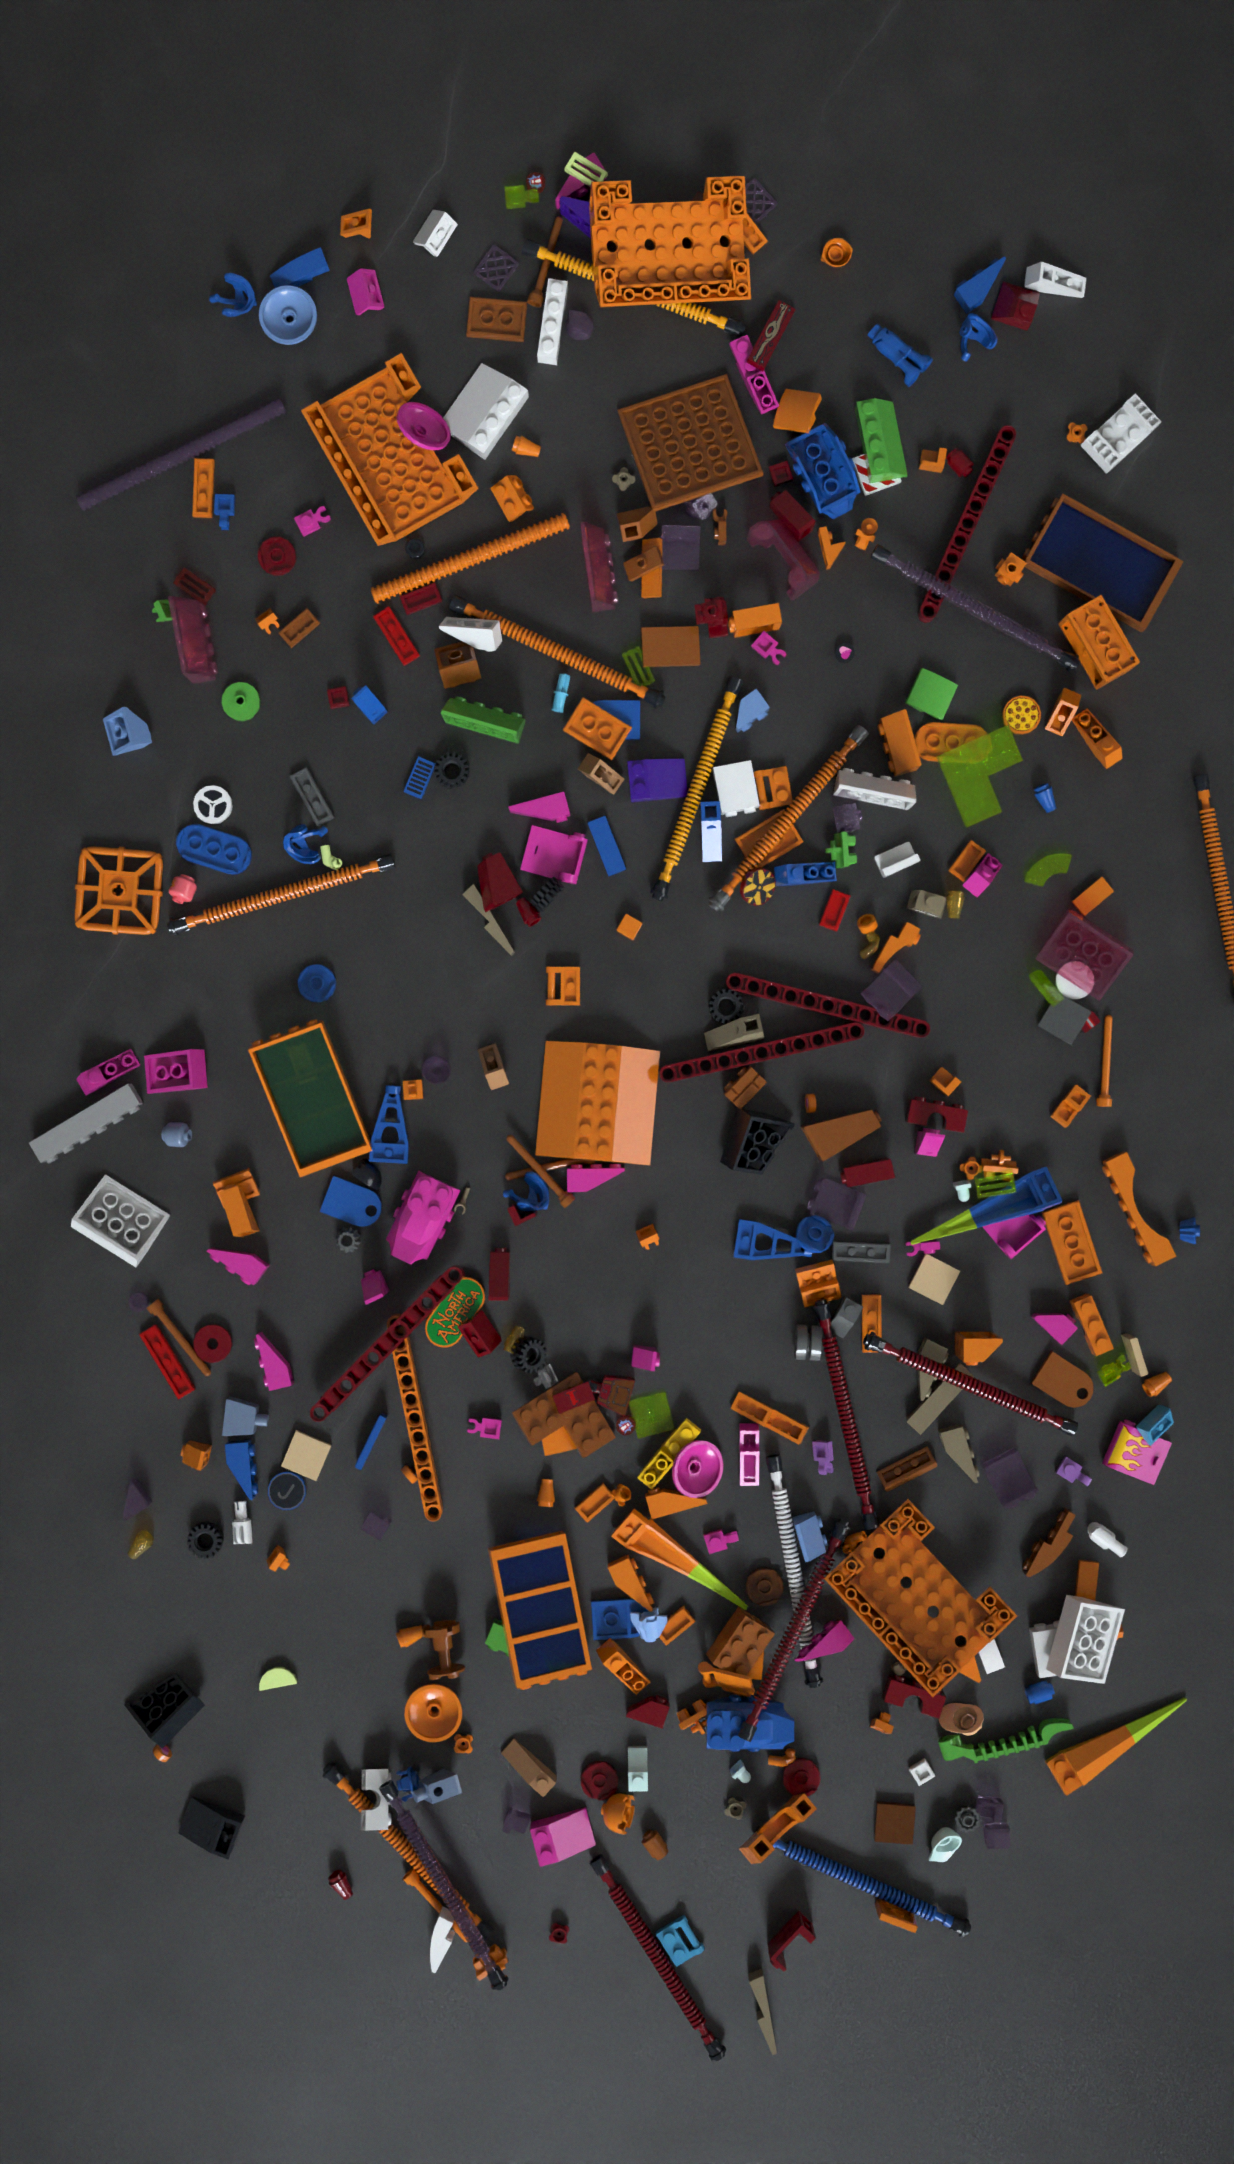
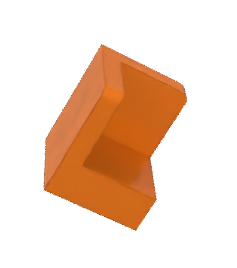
[919,448,947,473]
[929,1067,961,1096]

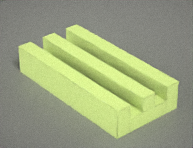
[565,152,608,187]

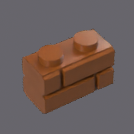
[723,1066,767,1109]

